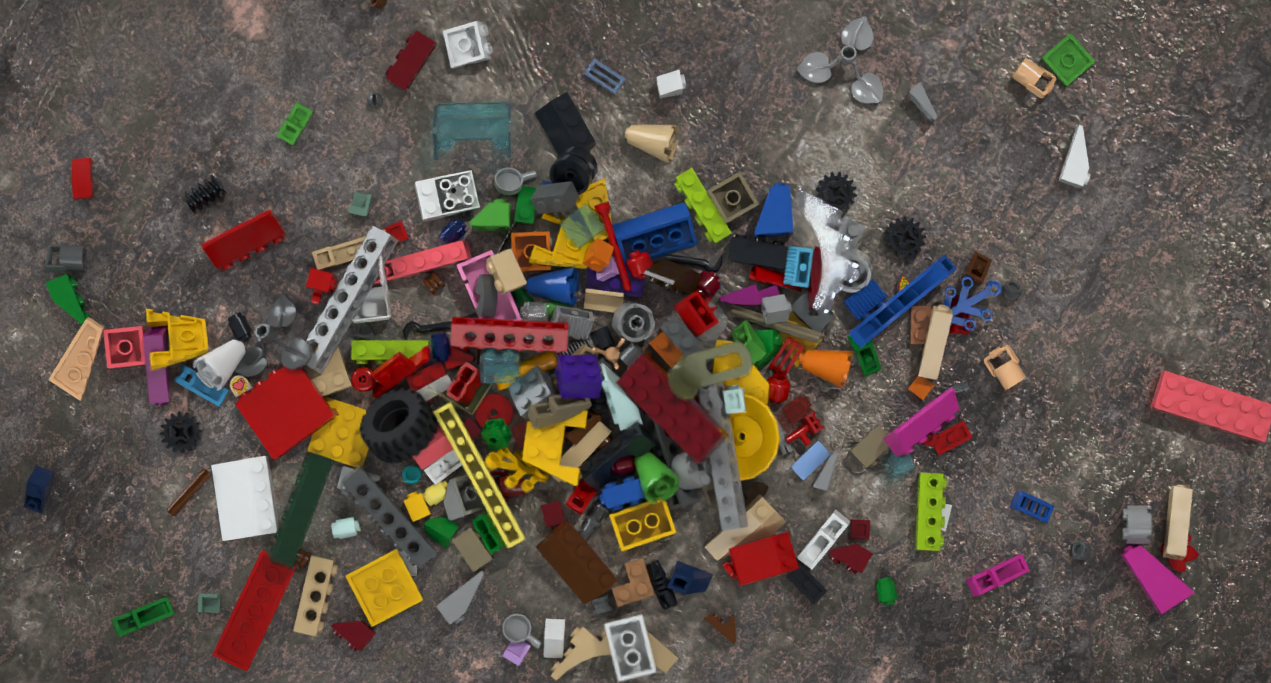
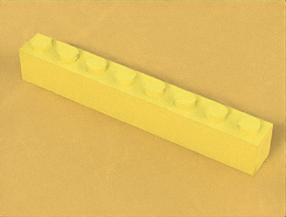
[434,402,526,548]

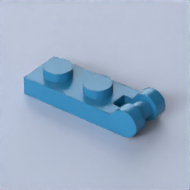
[174,364,230,407]

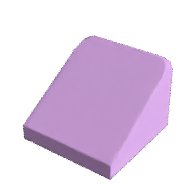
[596,256,619,281]

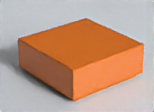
[907,375,934,401]

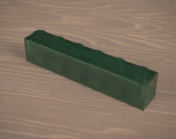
[268,452,333,571]

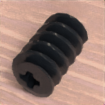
[184,174,227,214]

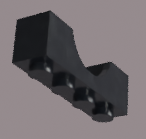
[579,422,656,491]

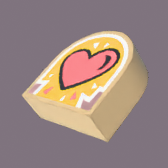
[230,375,253,398]

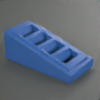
[1010,490,1054,524]

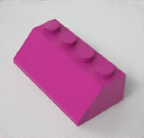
[883,387,959,457]

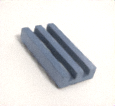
[584,58,626,96]

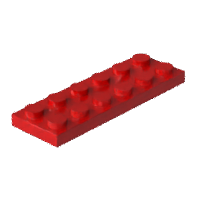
[212,550,297,672]

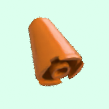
[799,350,853,389]

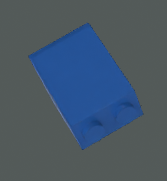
[753,183,794,238]

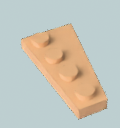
[48,317,105,401]

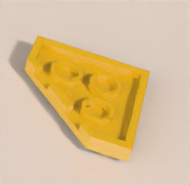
[713,339,770,404]

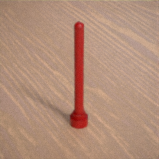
[594,201,632,292]

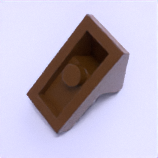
[704,612,736,644]

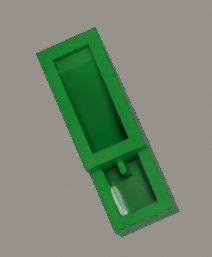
[110,597,174,638]

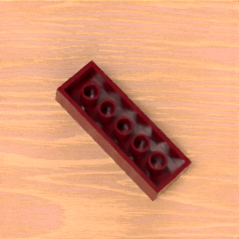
[616,354,730,463]

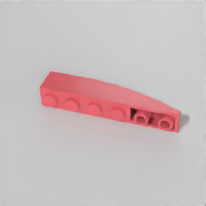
[357,240,472,285]

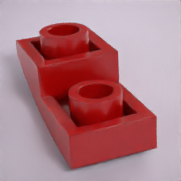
[72,158,94,200]

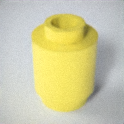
[422,480,448,506]

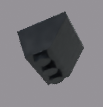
[535,92,596,156]

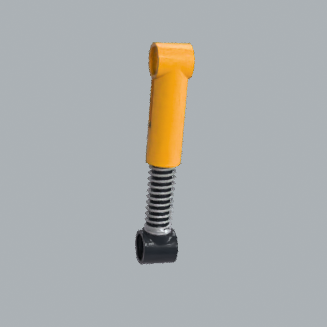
[492,326,614,391]

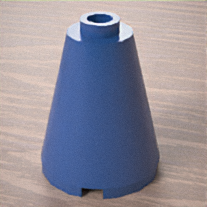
[525,267,579,306]

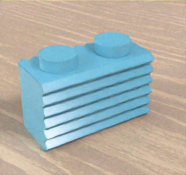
[783,246,814,287]

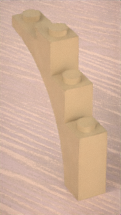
[551,626,678,681]

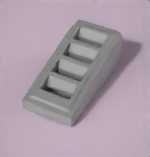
[907,82,937,123]
[812,453,838,491]

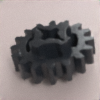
[815,172,857,213]
[884,216,926,259]
[160,412,203,453]

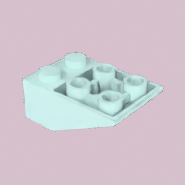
[601,363,643,431]

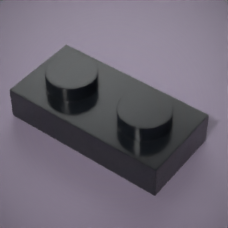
[787,564,827,604]

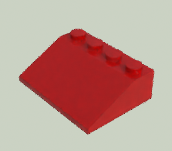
[201,209,287,271]

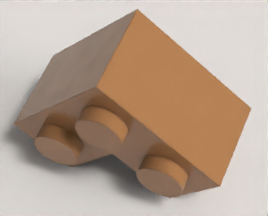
[612,558,654,607]

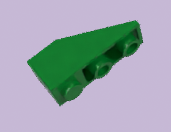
[46,274,92,325]

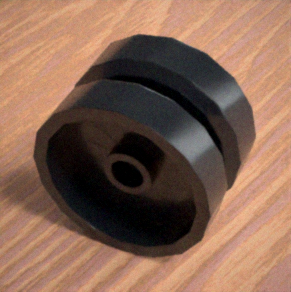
[549,146,598,195]

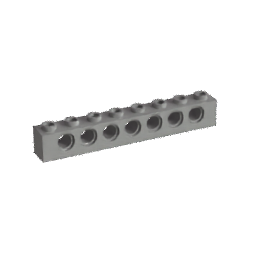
[306,226,399,374]
[699,381,748,531]

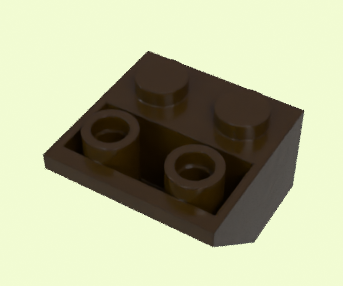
[644,259,702,296]

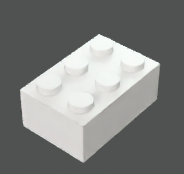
[604,614,656,682]

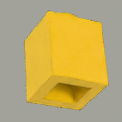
[404,491,432,522]

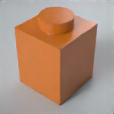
[583,238,614,273]

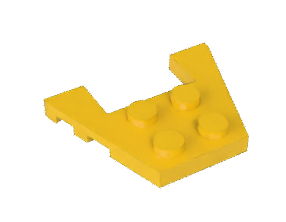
[529,212,594,269]
[146,309,208,370]
[522,410,588,486]

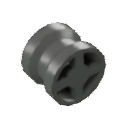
[590,595,613,615]

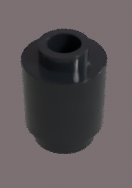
[227,312,254,342]

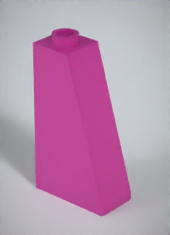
[1121,544,1194,614]

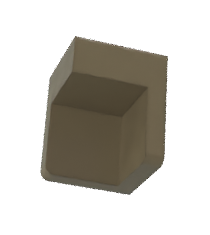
[700,480,717,507]

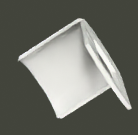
[352,256,391,324]

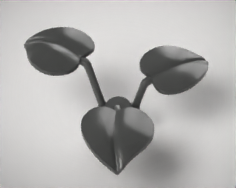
[234,294,312,377]

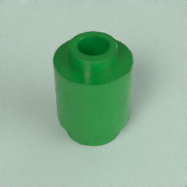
[876,577,898,606]

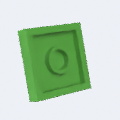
[1041,33,1096,87]

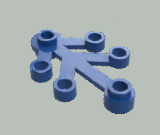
[943,276,1002,331]

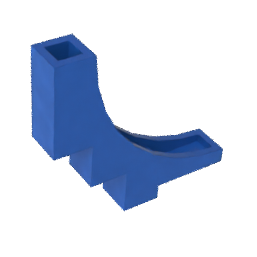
[849,255,957,348]

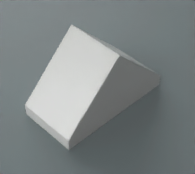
[544,619,565,658]

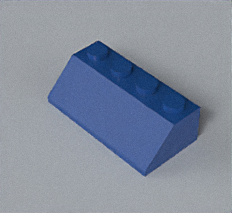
[612,202,698,267]

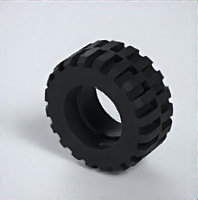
[360,388,437,463]

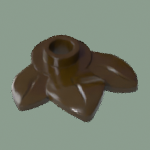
[741,478,769,507]

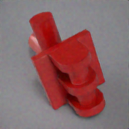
[784,411,825,447]

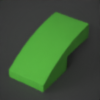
[277,102,314,145]

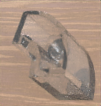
[520,302,549,340]

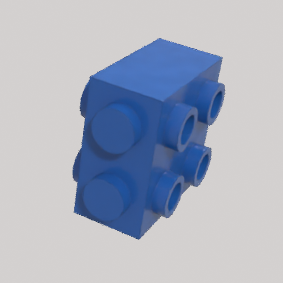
[599,476,644,511]

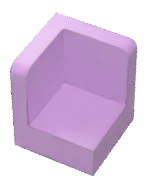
[503,641,531,666]

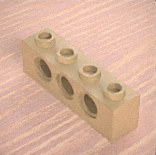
[293,555,338,637]

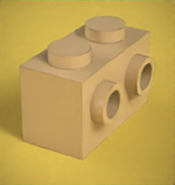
[486,248,527,296]

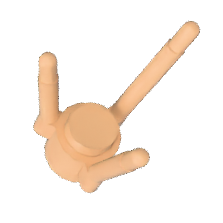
[592,338,625,369]

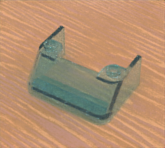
[432,102,512,160]

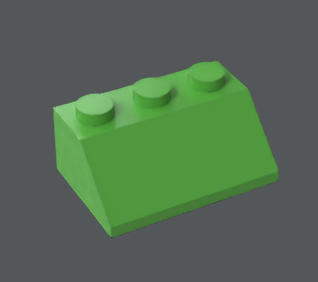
[470,199,512,232]

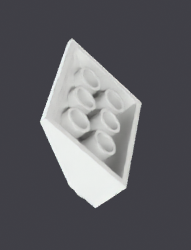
[211,456,280,541]

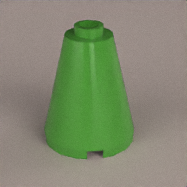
[634,451,680,503]

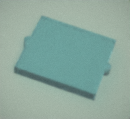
[559,204,605,248]

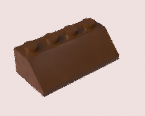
[536,521,618,604]

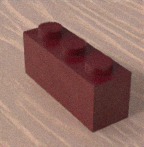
[385,30,437,93]

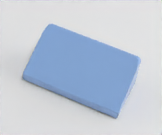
[790,441,831,481]

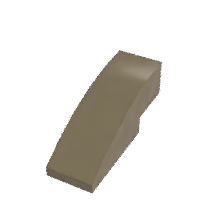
[528,395,591,429]

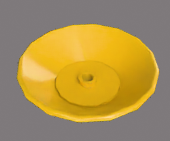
[729,394,780,481]

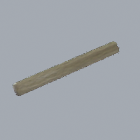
[730,305,822,343]

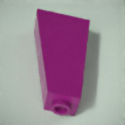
[143,326,171,406]

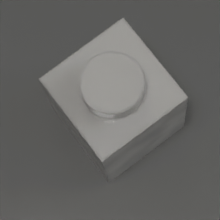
[761,294,792,325]

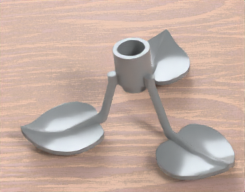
[797,16,883,104]

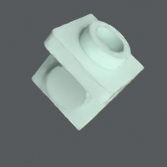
[723,385,746,414]

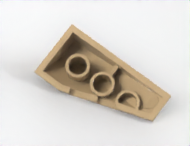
[704,494,786,561]

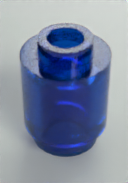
[439,218,467,244]
[430,333,452,362]

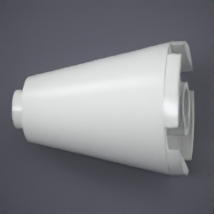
[193,340,246,390]

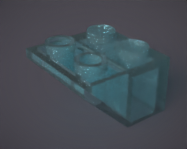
[479,348,521,383]

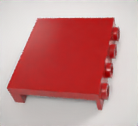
[234,366,339,460]

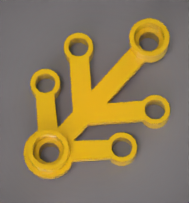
[485,448,550,493]

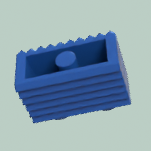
[842,279,888,321]

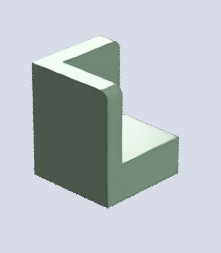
[348,192,373,218]
[198,593,222,613]

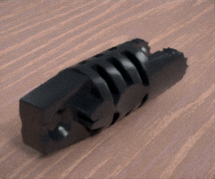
[646,560,677,610]

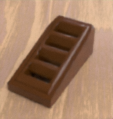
[564,409,602,446]

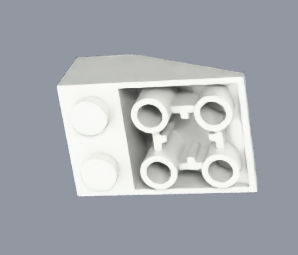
[415,170,480,222]

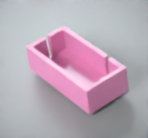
[457,250,522,337]

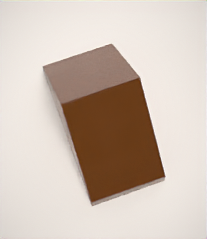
[962,252,992,287]

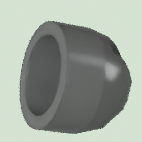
[367,92,383,108]

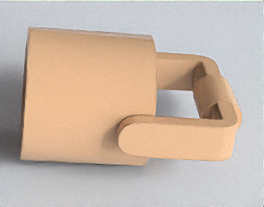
[1012,57,1056,99]
[984,345,1026,390]

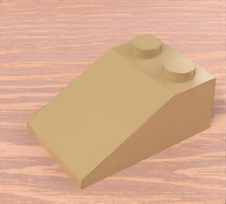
[304,345,353,397]

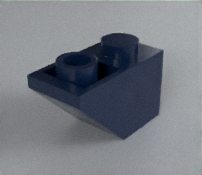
[24,466,54,513]
[667,561,713,595]

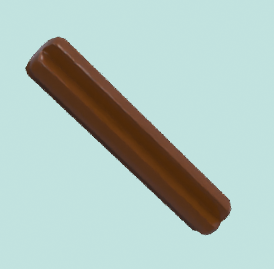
[167,469,211,516]

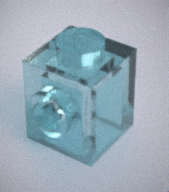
[884,452,916,477]

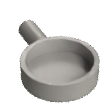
[494,168,537,195]
[502,613,542,649]

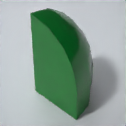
[424,517,459,549]

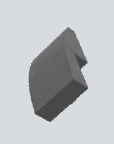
[475,274,497,316]

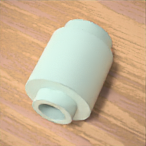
[331,517,361,539]

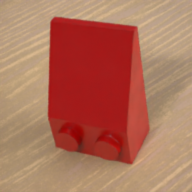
[729,531,799,586]

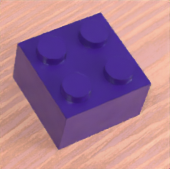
[555,355,603,399]

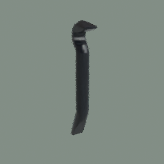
[652,254,723,273]
[403,312,476,340]

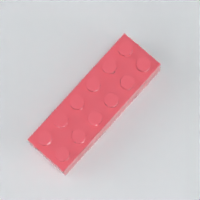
[1150,371,1271,443]

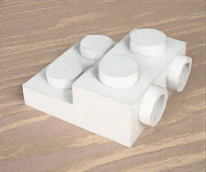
[443,21,493,68]

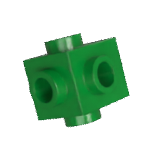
[481,418,511,451]

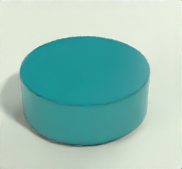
[402,465,422,484]

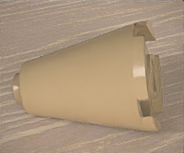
[625,125,680,163]

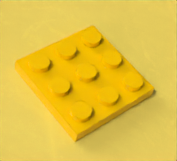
[307,397,369,467]
[346,549,424,627]

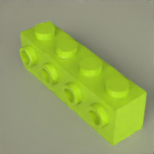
[674,168,732,245]
[351,340,430,364]
[915,472,947,551]

